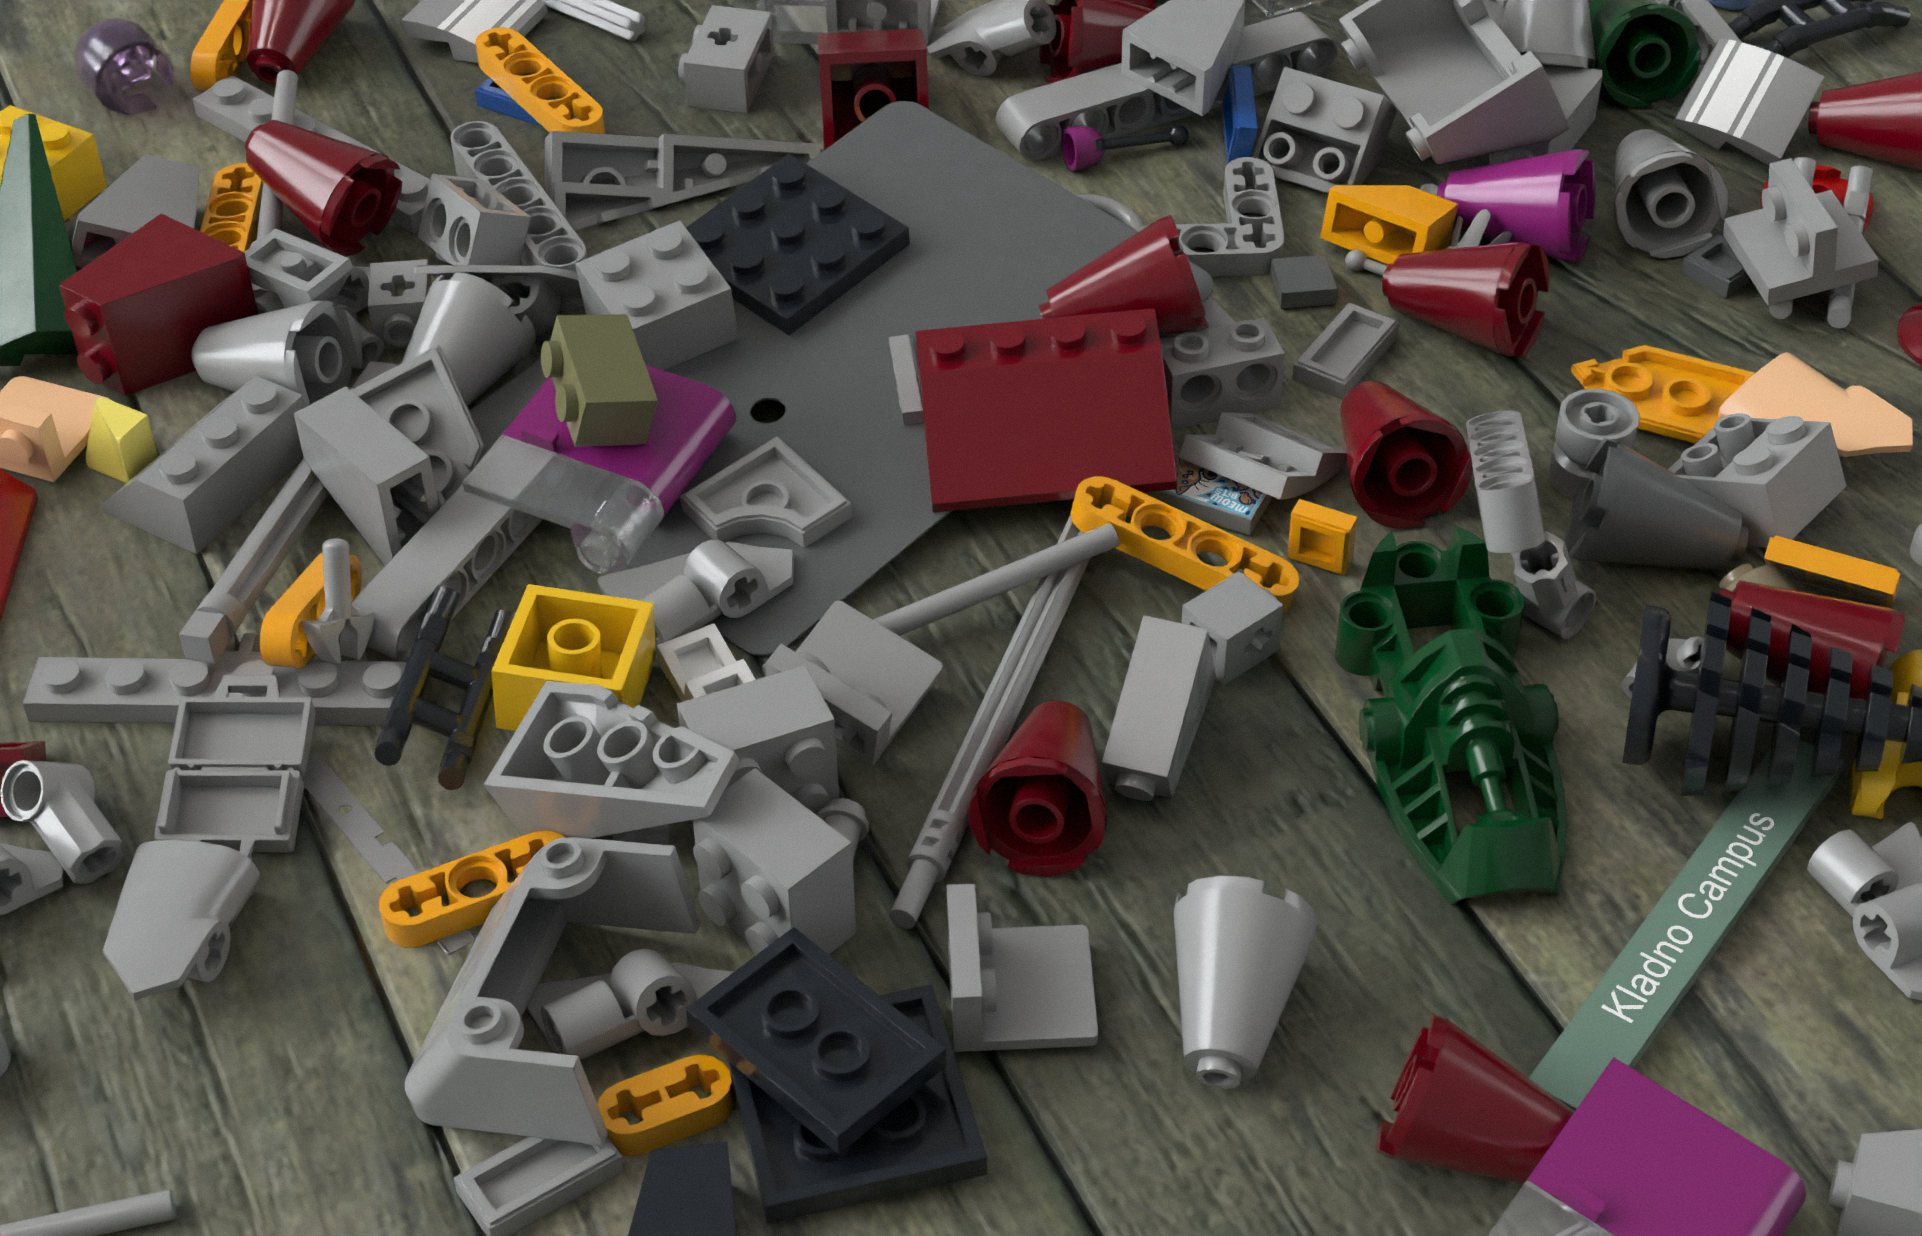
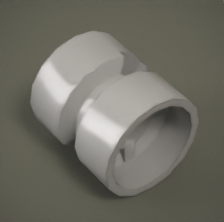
[1548,388,1640,501]

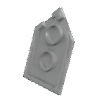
[351,345,486,508]

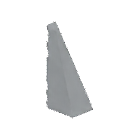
[544,131,821,231]

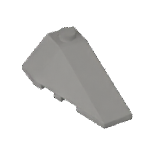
[484,681,740,838]

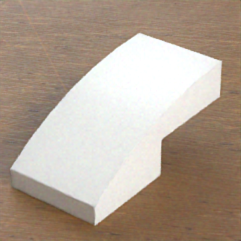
[656,623,756,702]

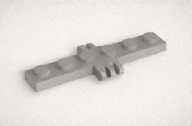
[22,633,415,726]

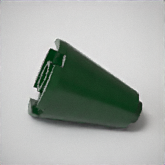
[1589,0,1701,108]

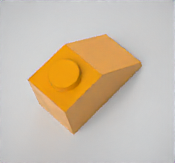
[1320,185,1458,265]

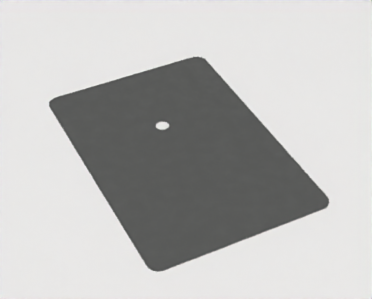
[470,101,1214,657]

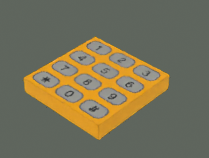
[1764,535,1900,607]

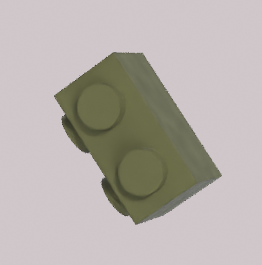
[541,314,658,447]

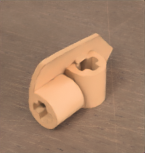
[1718,352,1913,457]

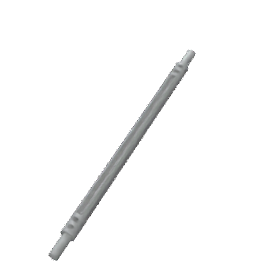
[889,505,1103,929]

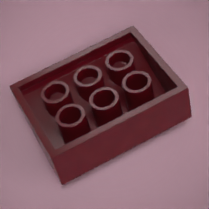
[915,308,1177,512]

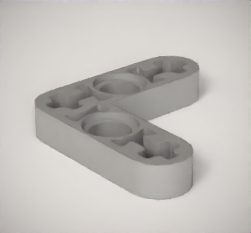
[1133,157,1284,277]

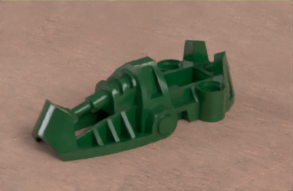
[1335,525,1567,905]

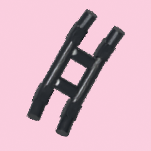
[1728,0,1911,58]
[374,586,515,790]

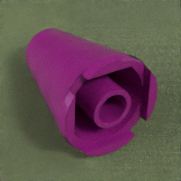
[1436,149,1596,262]

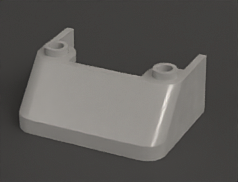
[405,837,700,1145]

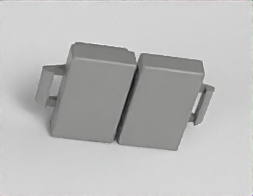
[154,675,316,861]

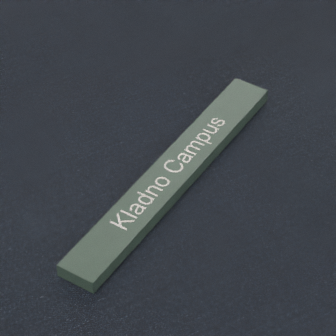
[1529,739,1845,1111]

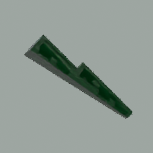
[0,114,78,366]

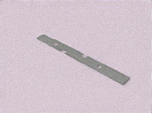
[302,753,476,955]

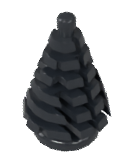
[1622,592,1922,796]

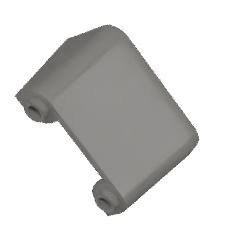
[1339,0,1570,164]

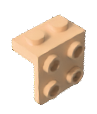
[0,376,110,482]

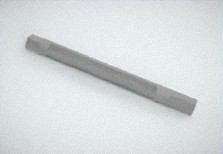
[179,361,398,663]

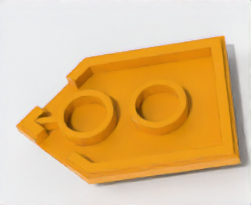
[1571,345,1755,444]

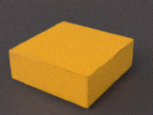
[1287,499,1358,576]

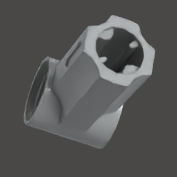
[1510,531,1596,640]
[0,760,125,884]

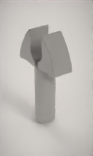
[303,538,375,664]

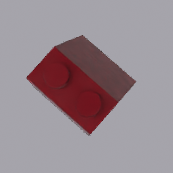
[817,29,929,150]
[59,213,258,396]

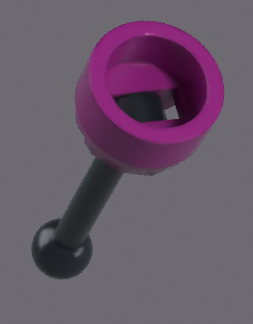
[1062,124,1189,171]

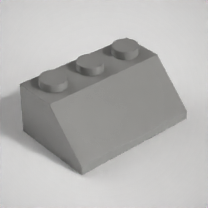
[102,376,306,554]

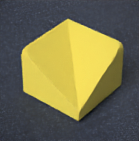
[86,397,158,483]

